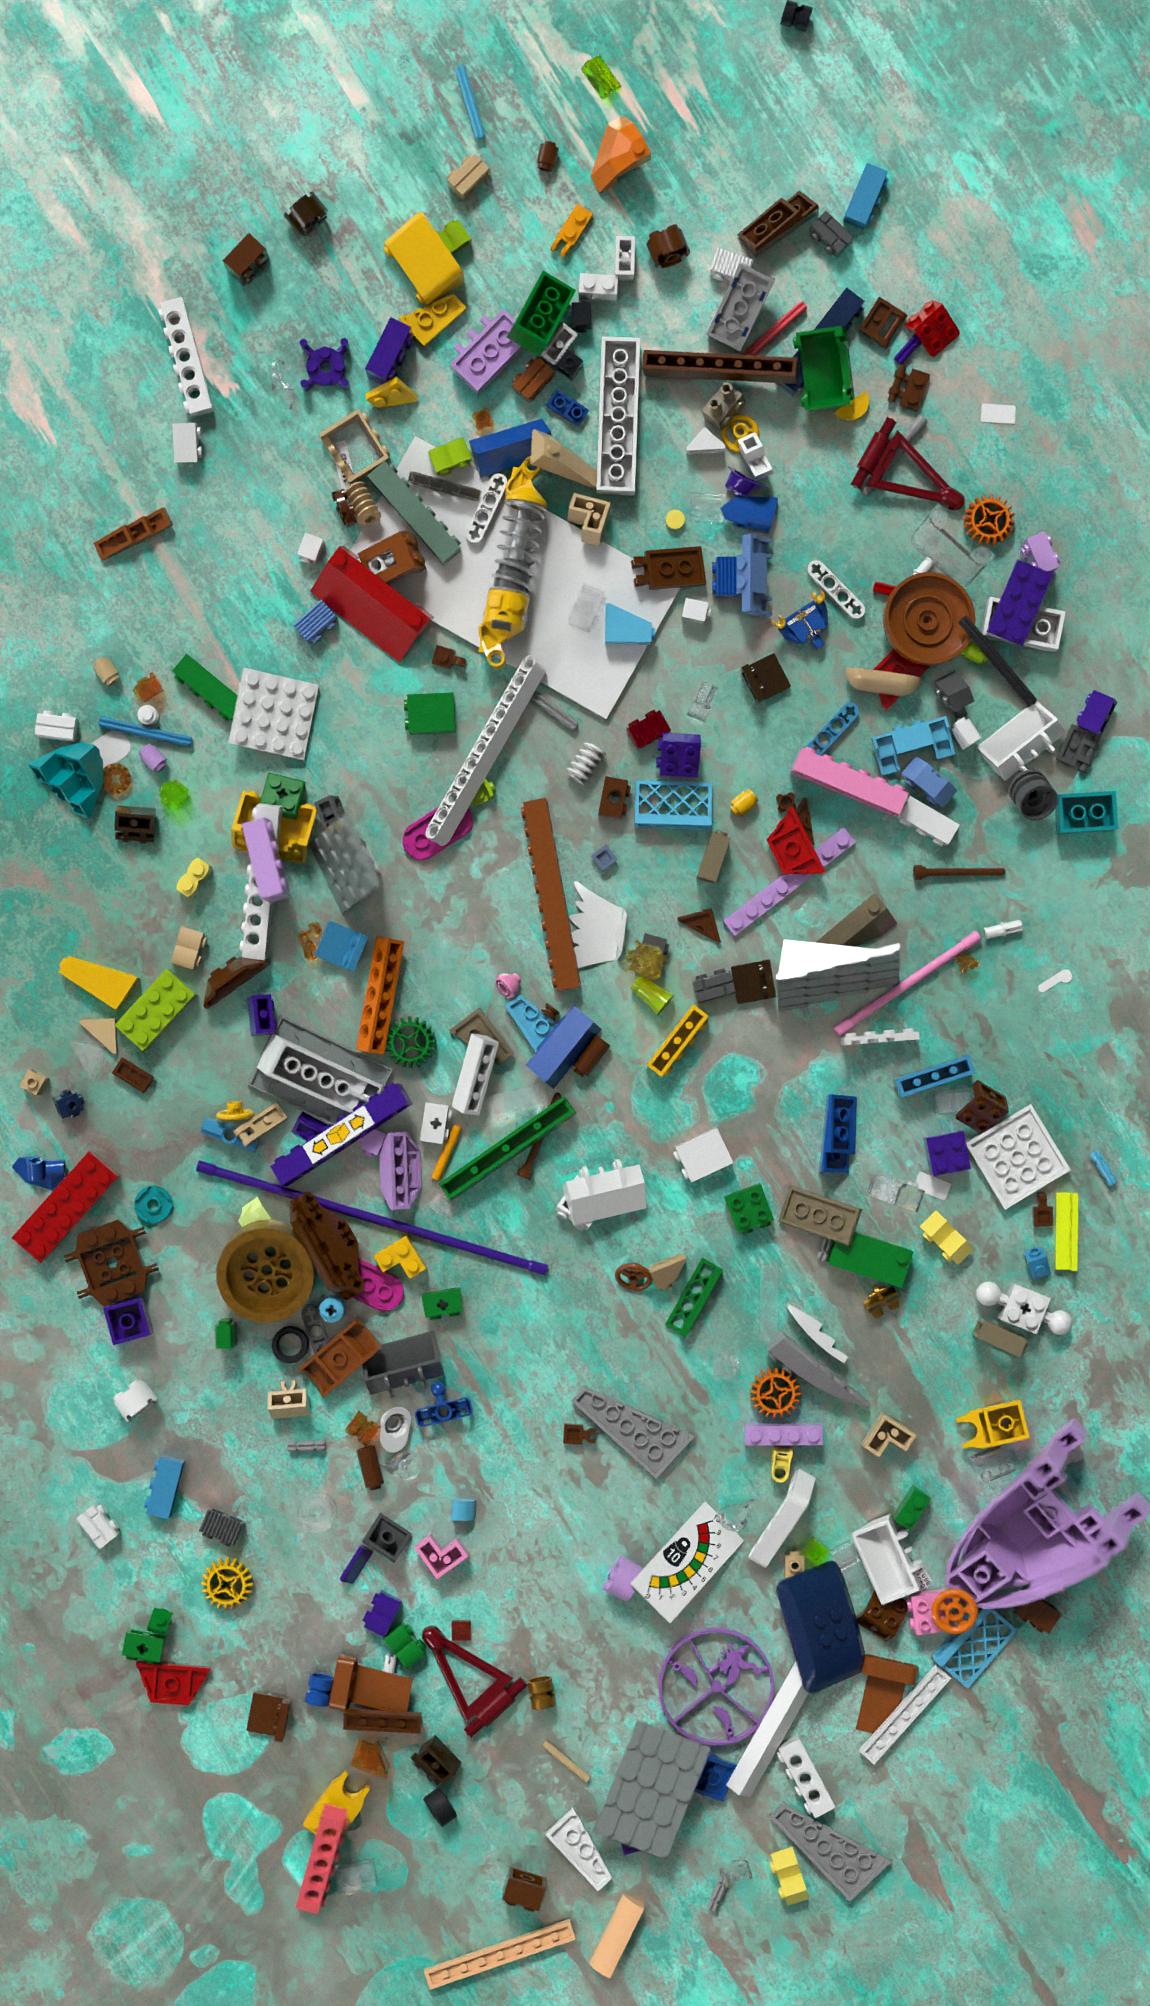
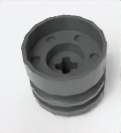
[1008,769,1058,820]

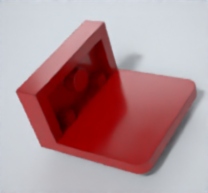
[904,300,960,357]

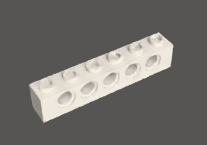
[158,297,214,418]

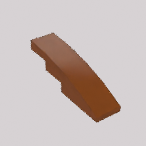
[94,507,173,560]

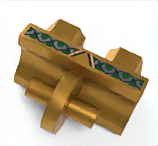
[862,1284,900,1319]

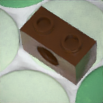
[598,776,631,820]

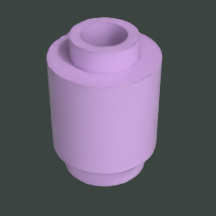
[139,743,167,772]

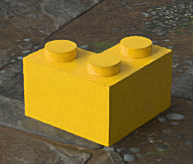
[373,1234,427,1279]

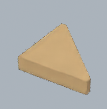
[79,1018,117,1054]

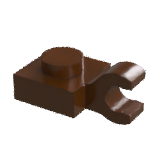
[431,645,467,669]
[1032,1192,1053,1227]

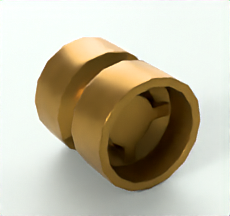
[527,1676,556,1710]

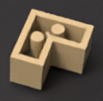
[568,493,611,546]
[861,1411,916,1457]

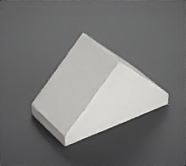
[686,427,725,455]

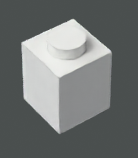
[297,533,325,565]
[681,598,711,624]

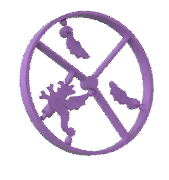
[659,1627,774,1746]

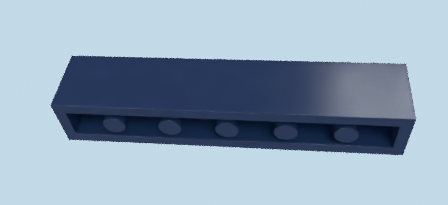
[777,287,865,396]

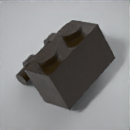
[114,806,156,844]
[410,1735,461,1785]

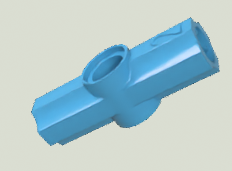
[200,1117,261,1153]

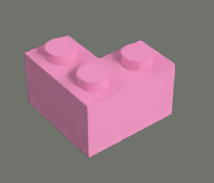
[414,1533,469,1579]

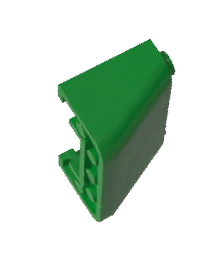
[793,325,855,411]

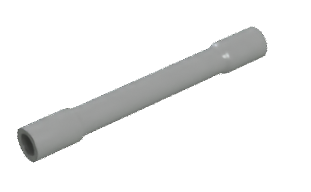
[859,415,928,496]

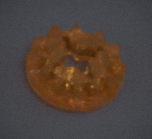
[102,763,131,794]

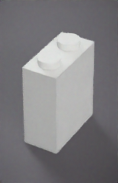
[673,1128,733,1182]

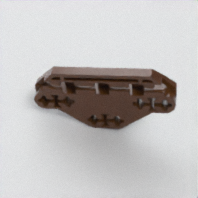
[290,1192,365,1300]

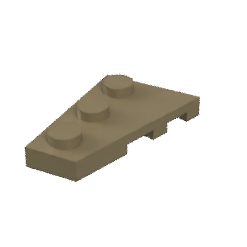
[449,1008,514,1065]

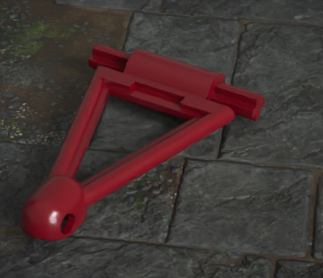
[850,417,965,511]
[421,1625,528,1738]

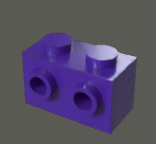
[1077,690,1118,737]
[247,994,276,1036]

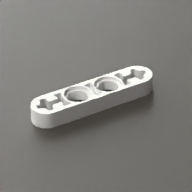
[466,473,507,544]
[807,560,865,620]

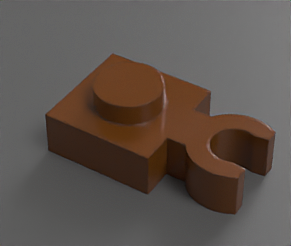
[563,1423,597,1445]

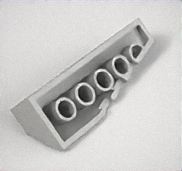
[766,1329,871,1408]

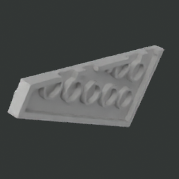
[571,1386,695,1479]
[770,1802,892,1902]

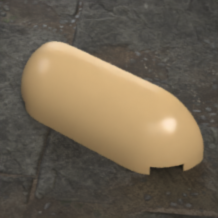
[845,668,922,696]

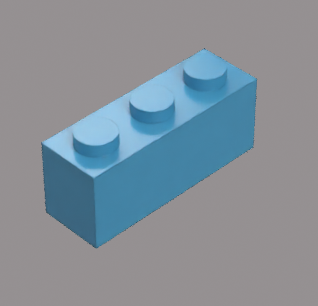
[843,163,889,230]
[144,1455,185,1519]

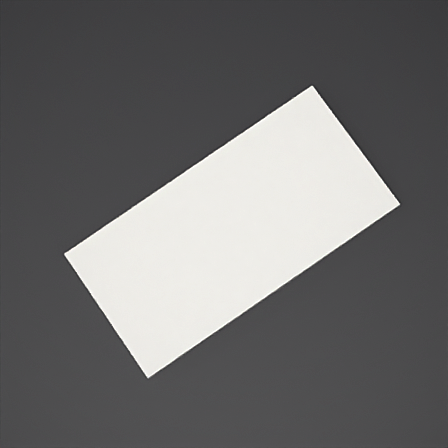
[350,436,681,719]

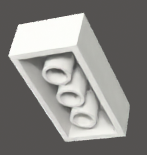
[981,597,1065,652]

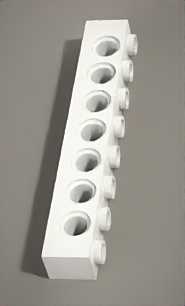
[239,803,283,960]

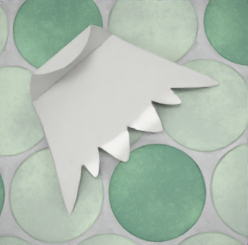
[569,881,627,968]

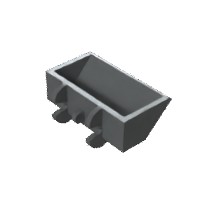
[362,1330,445,1398]

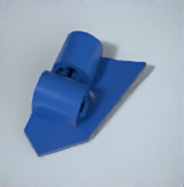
[720,496,778,533]
[12,1157,67,1191]

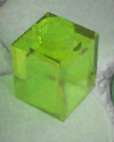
[801,1536,830,1566]

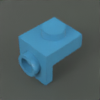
[1024,1246,1051,1280]

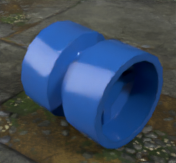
[305,1673,334,1707]

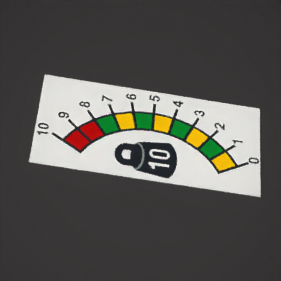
[630,1501,744,1623]

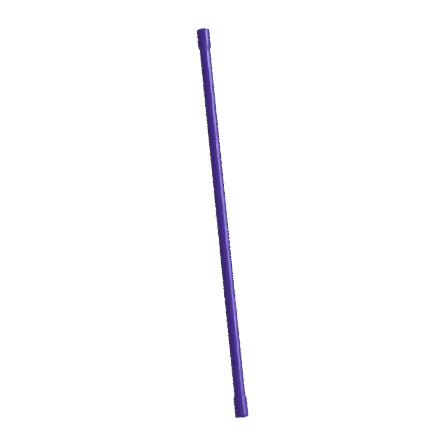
[196,1160,548,1276]

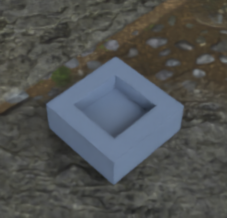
[591,845,618,871]

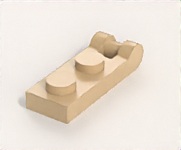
[233,1102,288,1147]

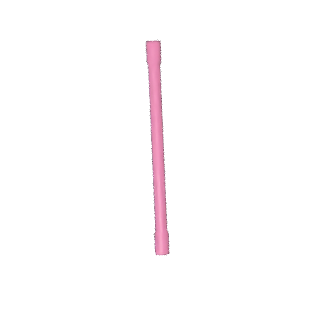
[833,931,982,1036]

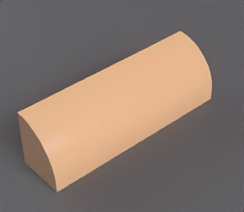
[589,1893,644,1979]

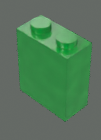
[404,692,456,735]

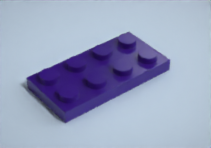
[986,559,1053,646]

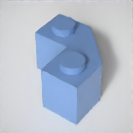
[901,756,958,808]

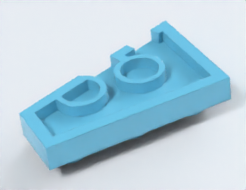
[504,995,557,1053]

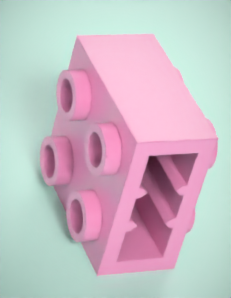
[906,1588,954,1635]

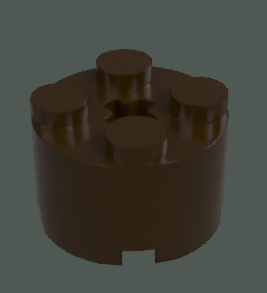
[284,191,328,237]

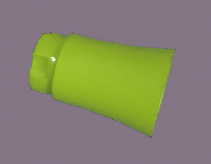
[630,974,674,1016]

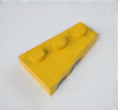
[398,294,467,347]

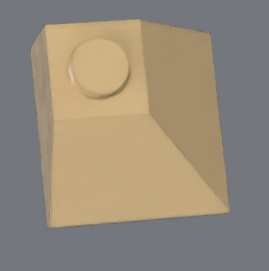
[648,1252,686,1291]

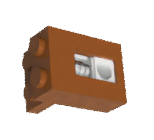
[357,531,426,585]

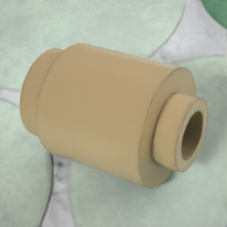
[93,657,121,686]

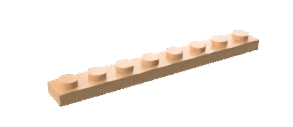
[424,1919,576,1990]

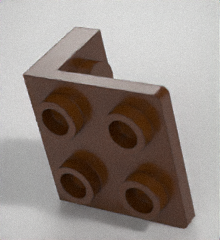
[955,1080,1009,1134]
[856,1589,908,1642]
[247,1692,291,1742]

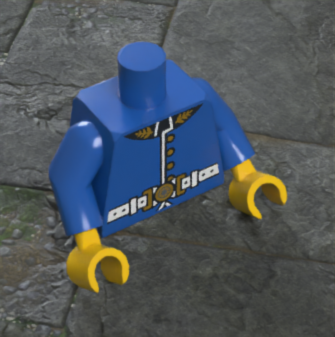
[771,589,828,650]

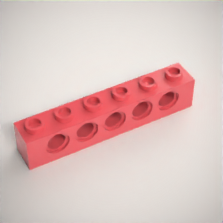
[295,1803,349,1914]

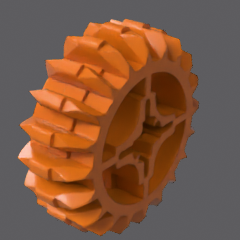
[963,494,1015,546]
[749,1366,801,1419]

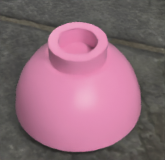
[495,973,521,999]

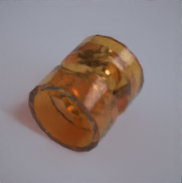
[344,1411,381,1446]

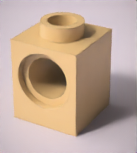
[19,1069,49,1095]

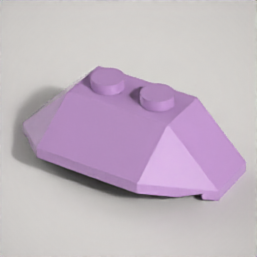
[379,1132,422,1210]

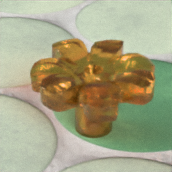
[954,953,979,973]

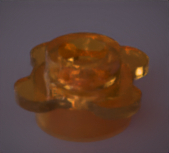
[472,408,494,430]

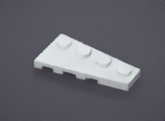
[841,1028,920,1045]
[545,1807,612,1891]

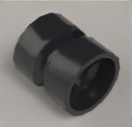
[780,0,813,32]

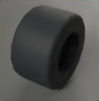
[423,1788,457,1827]

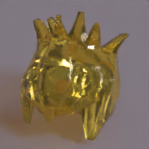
[622,939,669,979]

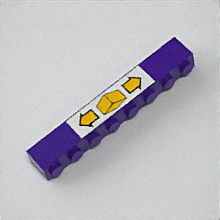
[270,1083,413,1186]

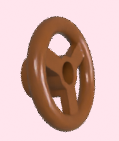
[615,1263,653,1291]

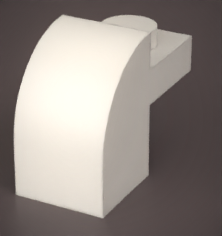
[738,432,773,481]

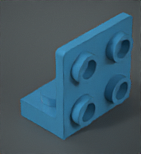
[314,921,369,972]

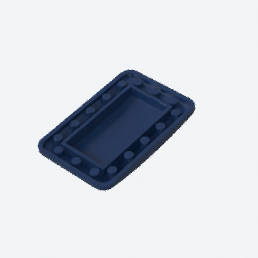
[776,1561,865,1693]

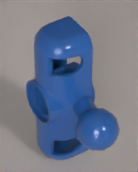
[415,1381,473,1427]

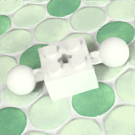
[976,1281,1072,1335]

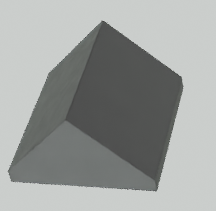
[362,1513,412,1563]

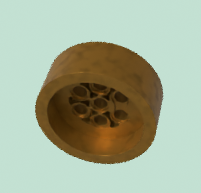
[216,1220,317,1323]

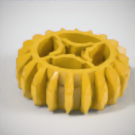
[201,1557,254,1610]

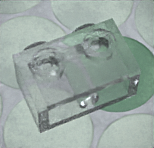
[334,1858,378,1895]

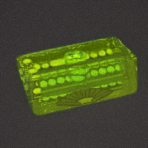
[581,55,621,99]

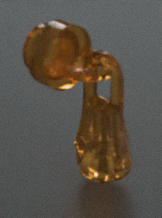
[298,922,322,961]

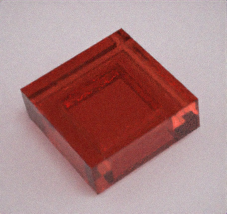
[451,1620,471,1641]

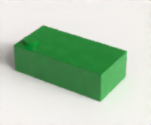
[506,271,576,357]
[826,1232,914,1288]

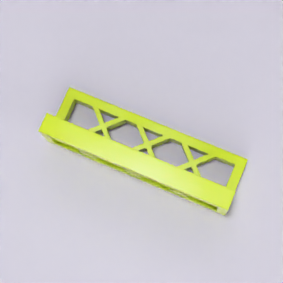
[1054,1192,1078,1271]

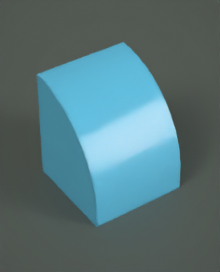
[451,1498,477,1521]

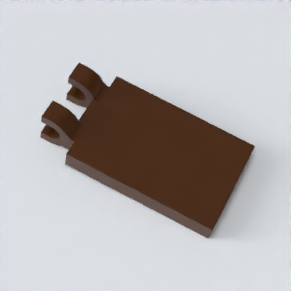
[631,546,706,590]

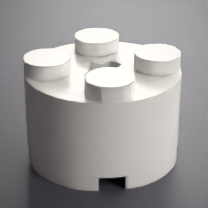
[113,1380,159,1423]

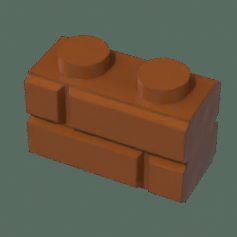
[512,357,555,404]

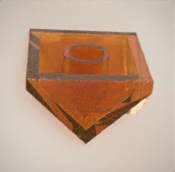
[350,1739,390,1779]

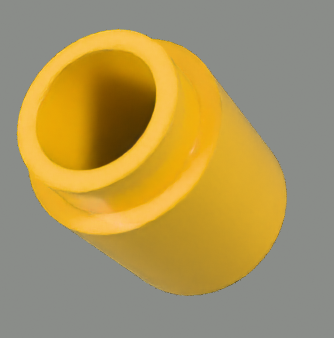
[730,789,759,817]

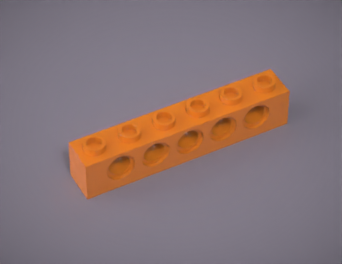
[356,936,404,1055]

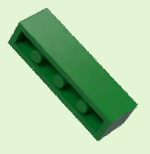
[172,653,238,721]

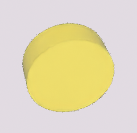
[666,510,685,530]

